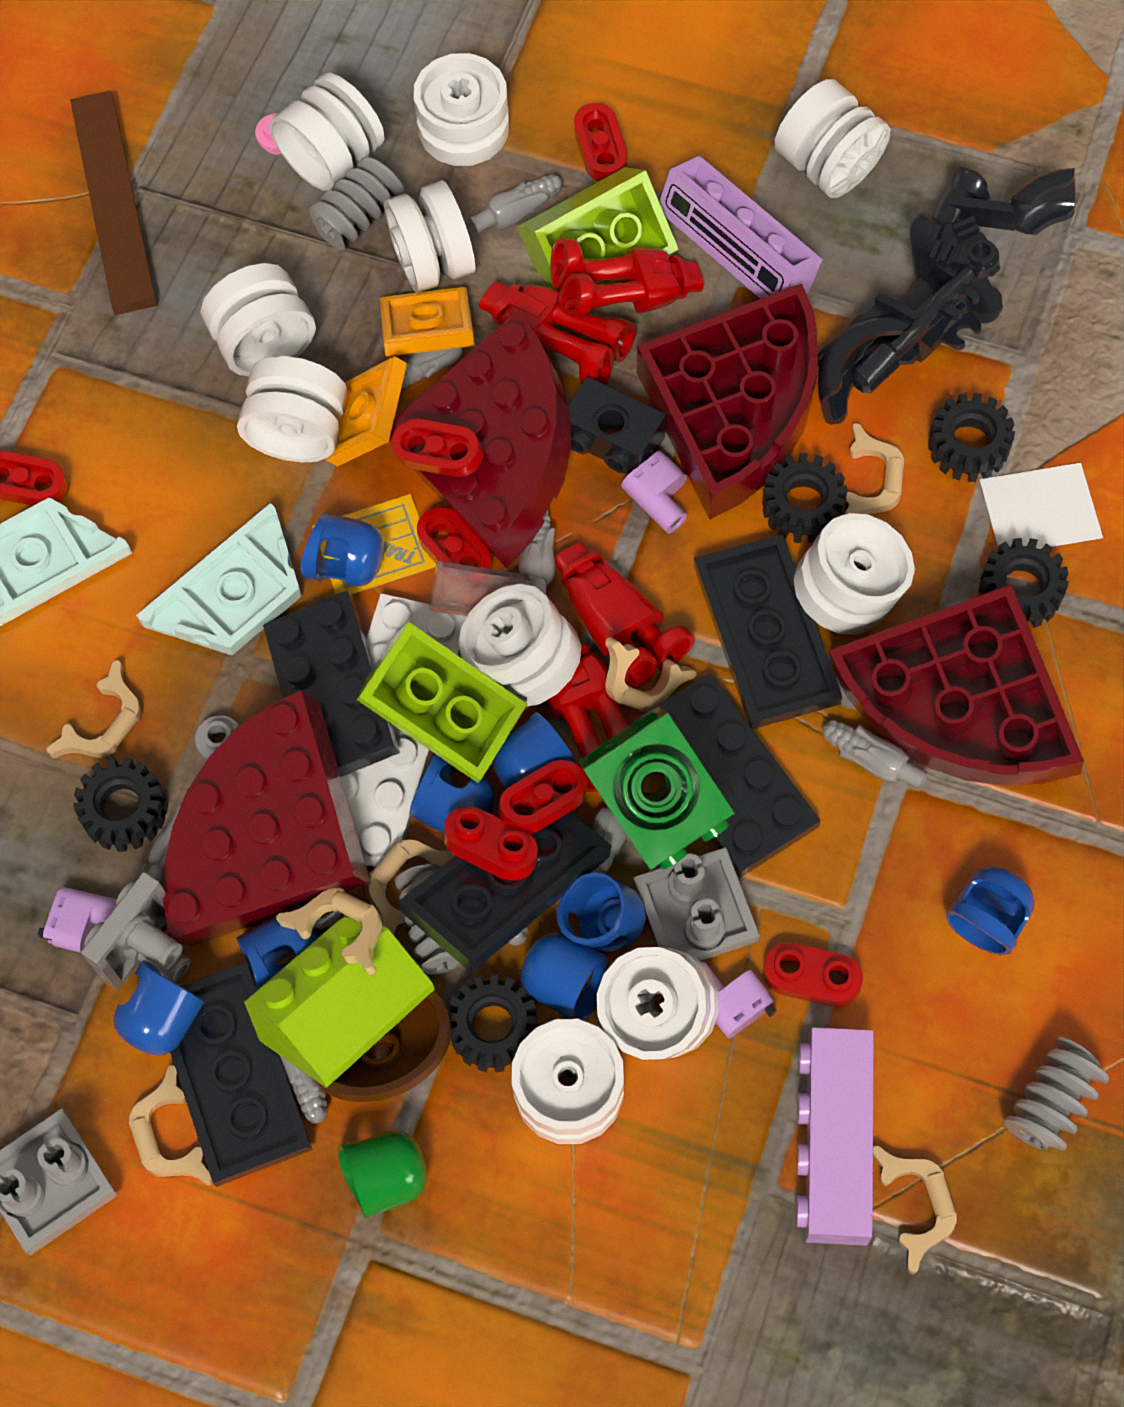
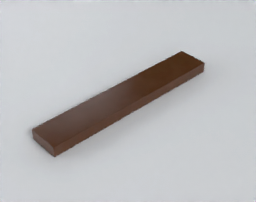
[70,91,158,315]

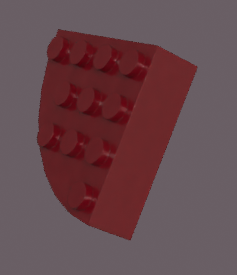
[637,283,818,520]
[389,310,571,569]
[829,584,1084,786]
[163,690,371,947]

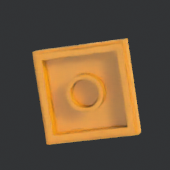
[380,287,475,357]
[325,356,407,467]

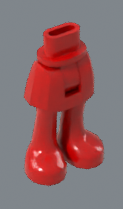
[550,238,704,316]
[479,280,637,385]
[548,645,628,793]

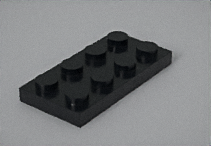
[694,534,842,729]
[263,590,400,777]
[632,673,821,878]
[400,812,612,973]
[170,961,313,1187]

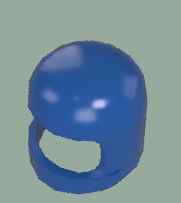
[300,513,384,587]
[493,712,577,788]
[409,754,494,834]
[946,866,1035,955]
[557,872,646,952]
[236,916,318,990]
[521,933,608,1021]
[113,960,204,1055]

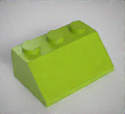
[517,167,679,290]
[357,621,527,783]
[244,915,435,1088]

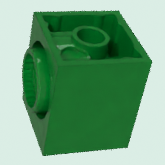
[578,706,735,870]

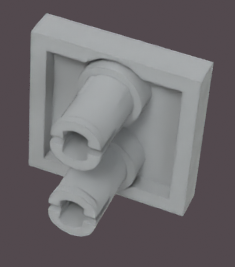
[633,847,760,961]
[81,872,192,991]
[0,1109,118,1256]

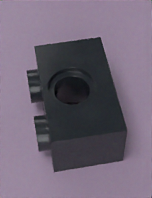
[568,377,666,474]

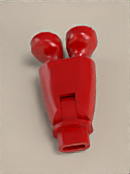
[555,542,695,688]

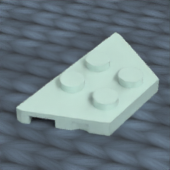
[0,498,132,626]
[136,503,302,655]

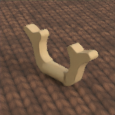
[844,423,904,515]
[605,637,696,713]
[47,660,142,758]
[365,839,455,935]
[276,888,383,975]
[129,1065,213,1186]
[873,1146,957,1274]

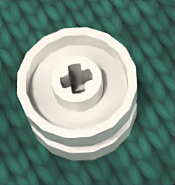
[414,53,509,166]
[384,180,476,293]
[200,263,316,376]
[237,356,348,463]
[794,513,915,635]
[458,584,582,707]
[597,947,719,1060]
[512,1019,624,1144]

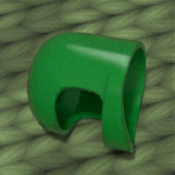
[337,1130,427,1219]

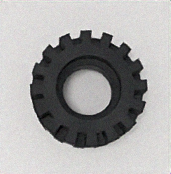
[928,393,1015,482]
[762,453,847,543]
[979,538,1069,628]
[73,758,167,852]
[448,974,538,1073]

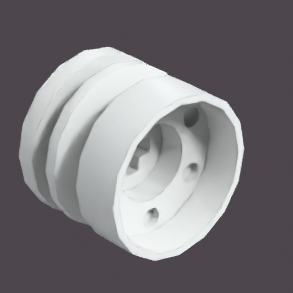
[269,73,385,191]
[775,79,891,198]

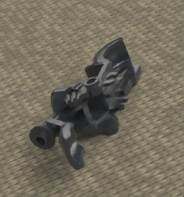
[818,166,1076,425]

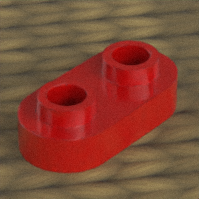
[574,103,627,182]
[391,419,484,477]
[0,451,68,506]
[417,507,492,588]
[499,760,588,834]
[444,807,538,881]
[763,943,863,1007]

